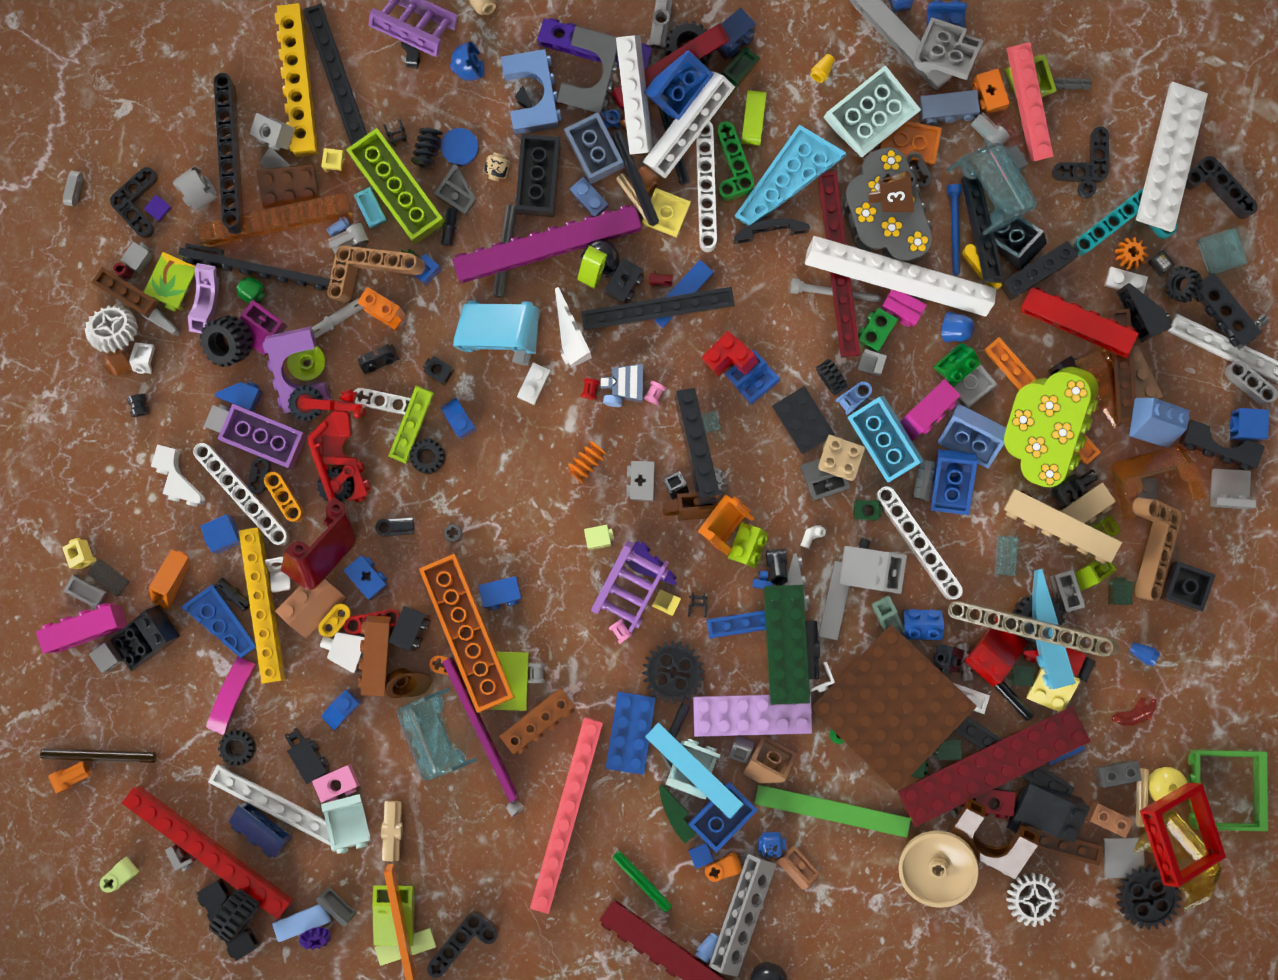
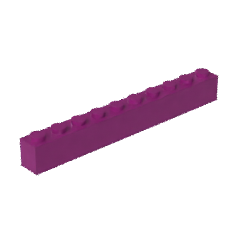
[452,205,642,284]

